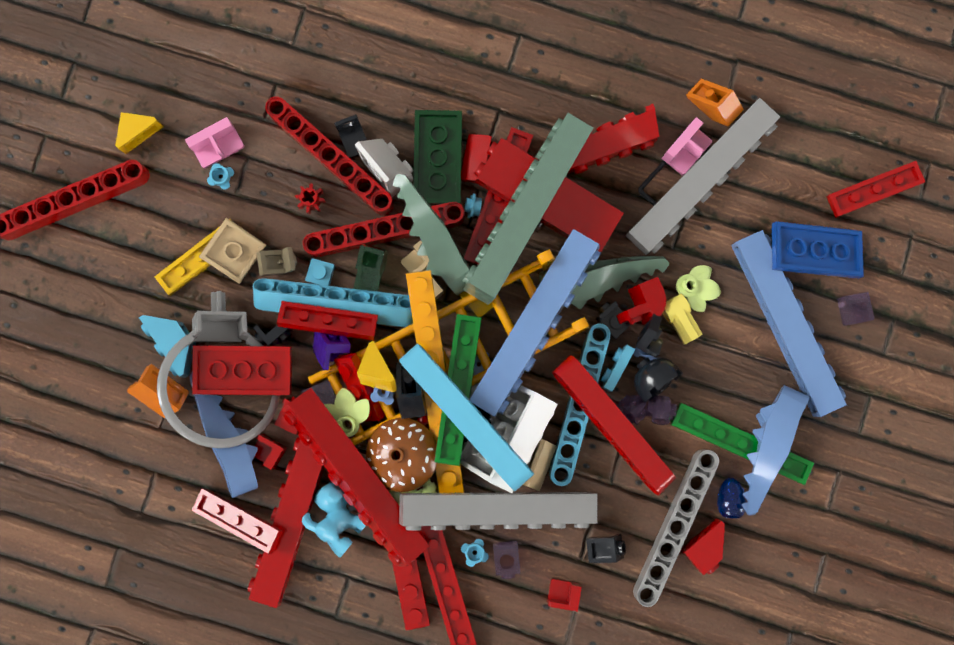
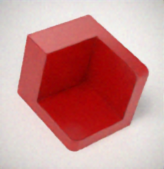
[254,434,287,470]
[547,579,582,612]

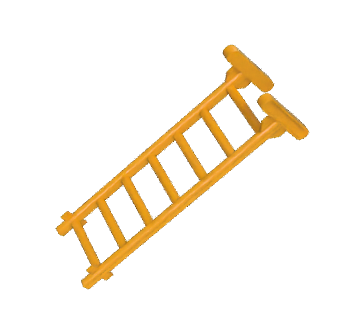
[308,249,589,446]

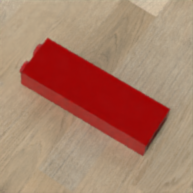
[474,137,624,252]

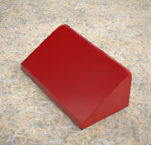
[461,134,492,184]

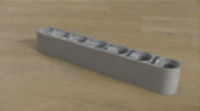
[633,449,719,607]

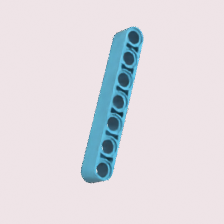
[253,278,413,327]
[549,324,611,486]
[399,343,534,491]

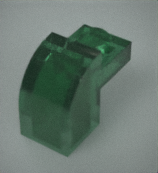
[353,244,388,292]

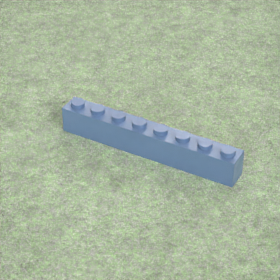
[469,229,601,417]
[731,230,847,417]

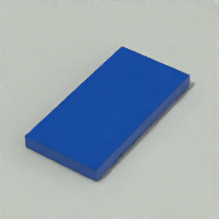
[772,221,864,279]

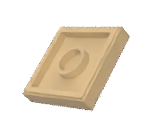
[199,217,267,284]

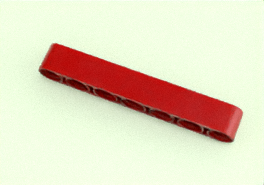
[265,96,394,215]
[0,160,150,241]
[303,202,465,257]
[552,355,676,496]

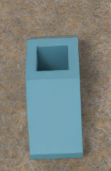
[139,315,196,378]

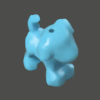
[302,483,366,558]

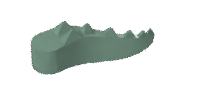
[393,174,471,296]
[539,256,669,309]

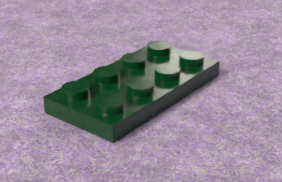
[413,110,462,205]

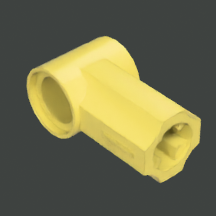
[662,294,703,345]

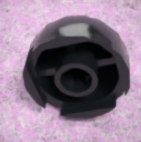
[634,357,683,403]

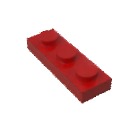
[334,353,386,421]

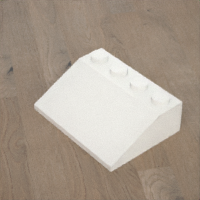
[460,386,558,493]

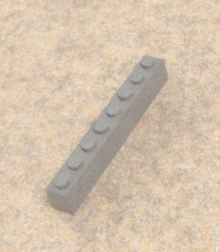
[626,98,780,255]
[399,492,597,531]

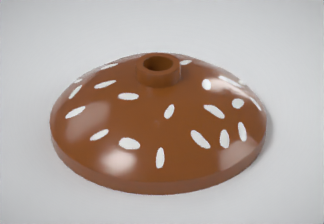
[366,418,438,492]

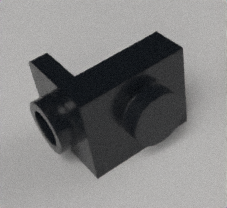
[253,325,293,346]

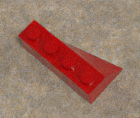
[568,104,659,174]

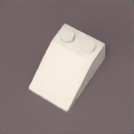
[355,139,414,197]

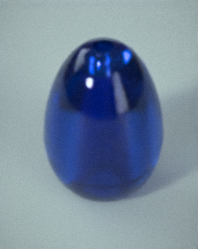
[717,478,747,519]

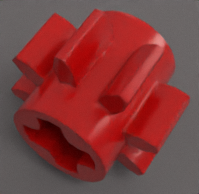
[295,183,326,214]

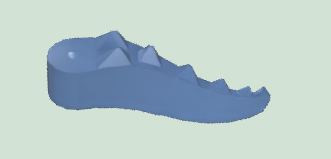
[189,371,258,498]
[742,385,810,515]

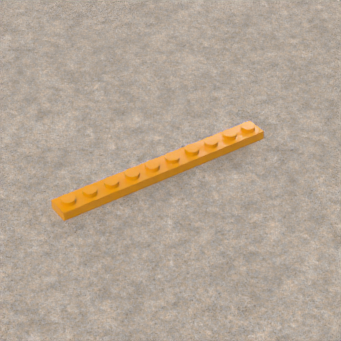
[406,270,465,493]

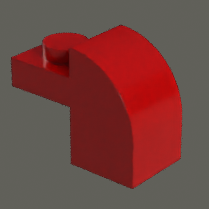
[616,277,666,325]

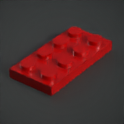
[192,345,292,395]

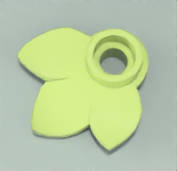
[676,265,721,312]
[324,388,370,437]

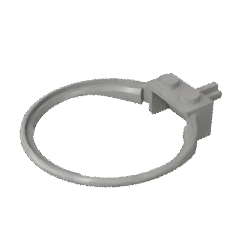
[157,291,280,448]

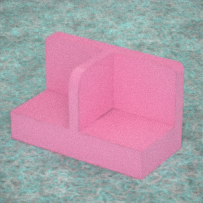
[185,117,244,169]
[661,117,712,176]

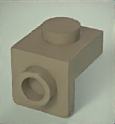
[257,247,297,276]

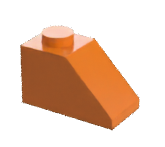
[686,78,744,127]

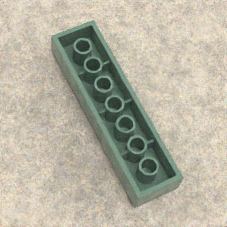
[462,113,593,305]

